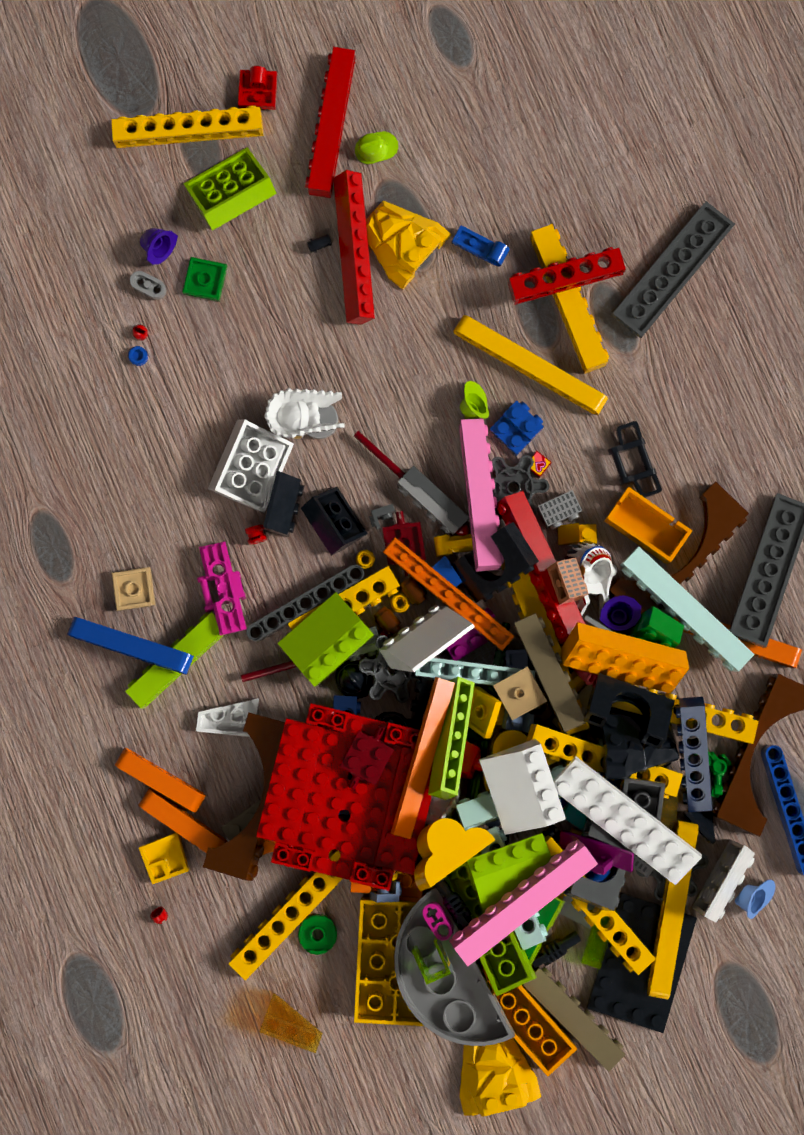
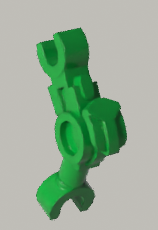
[693,750,731,798]

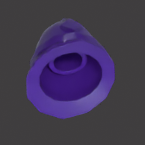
[140,228,178,265]
[600,595,641,631]

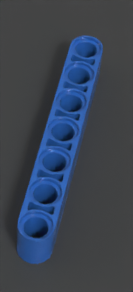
[67,617,194,675]
[761,745,804,876]

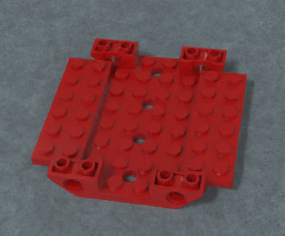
[256,703,434,891]

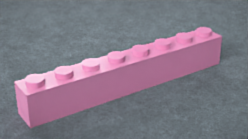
[459,418,504,572]
[449,839,598,966]

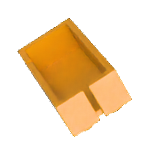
[604,487,692,565]

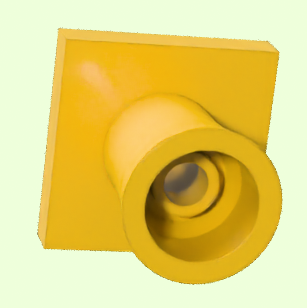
[468,686,505,739]

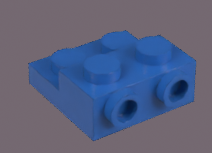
[489,400,544,456]

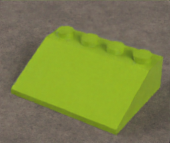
[184,147,277,231]
[278,592,374,687]
[464,833,561,914]

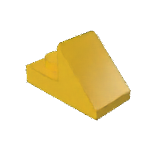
[557,523,597,545]

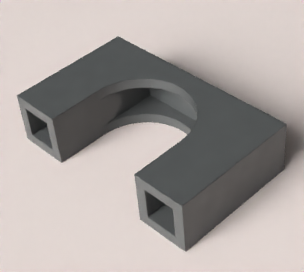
[563,817,632,911]

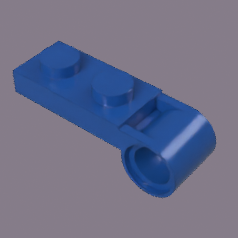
[452,225,510,267]

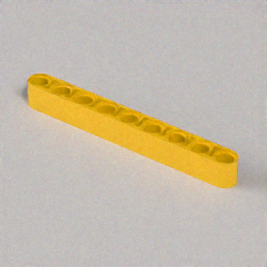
[453,315,608,415]
[647,820,698,1000]

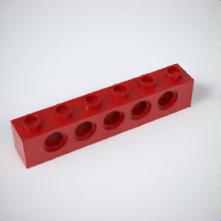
[508,247,626,305]

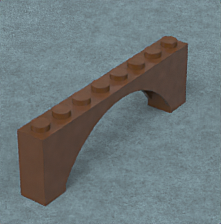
[609,481,749,613]
[712,674,804,837]
[203,712,285,881]

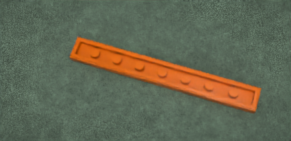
[383,537,515,651]
[391,677,455,839]

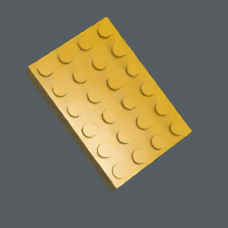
[354,897,424,1026]

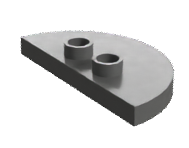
[394,888,515,1046]

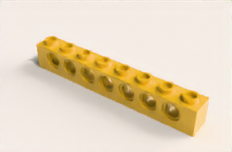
[111,106,264,148]
[611,683,759,744]
[526,724,683,799]
[544,835,656,975]
[229,849,343,981]

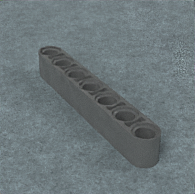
[246,565,365,642]

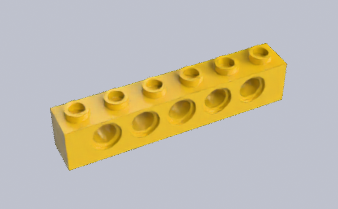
[288,566,400,630]

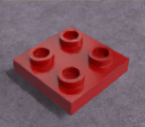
[238,66,278,110]

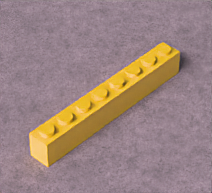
[530,224,609,374]

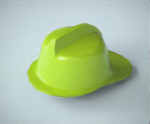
[355,131,398,164]
[460,381,489,419]

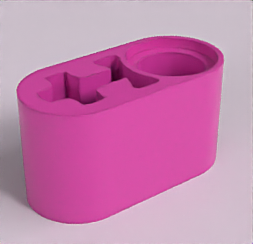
[423,902,454,941]

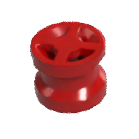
[245,525,267,545]

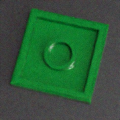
[182,257,228,302]

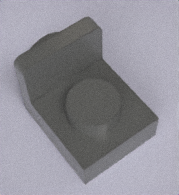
[369,504,395,531]

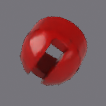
[132,324,148,341]
[150,906,168,924]

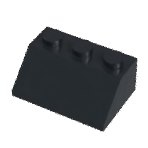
[263,471,305,537]
[301,487,368,556]

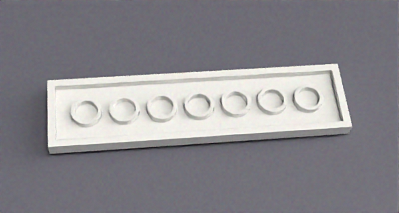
[553,756,702,885]

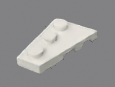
[196,698,259,737]

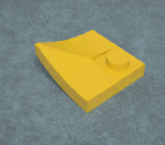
[139,832,190,885]

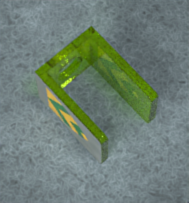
[412,937,453,985]

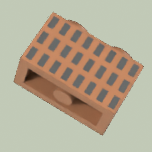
[547,558,589,605]

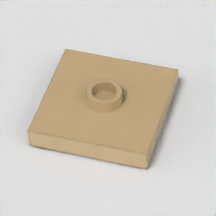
[112,567,156,611]
[493,667,547,720]

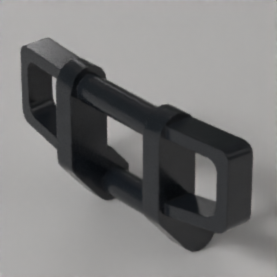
[608,421,662,498]

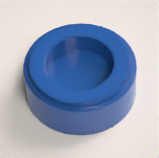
[128,346,148,366]

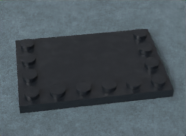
[587,893,697,1033]

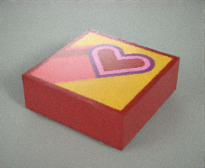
[530,451,552,478]

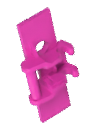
[197,542,247,636]

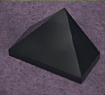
[682,811,716,844]

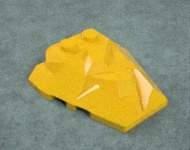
[366,200,451,290]
[459,1038,541,1116]

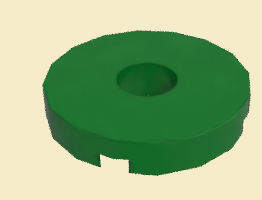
[298,914,338,955]

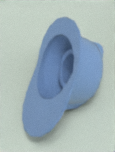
[735,879,775,919]

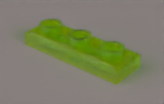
[581,910,618,969]

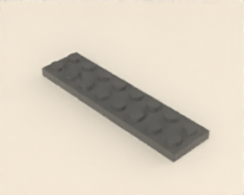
[612,201,735,339]
[729,493,804,648]

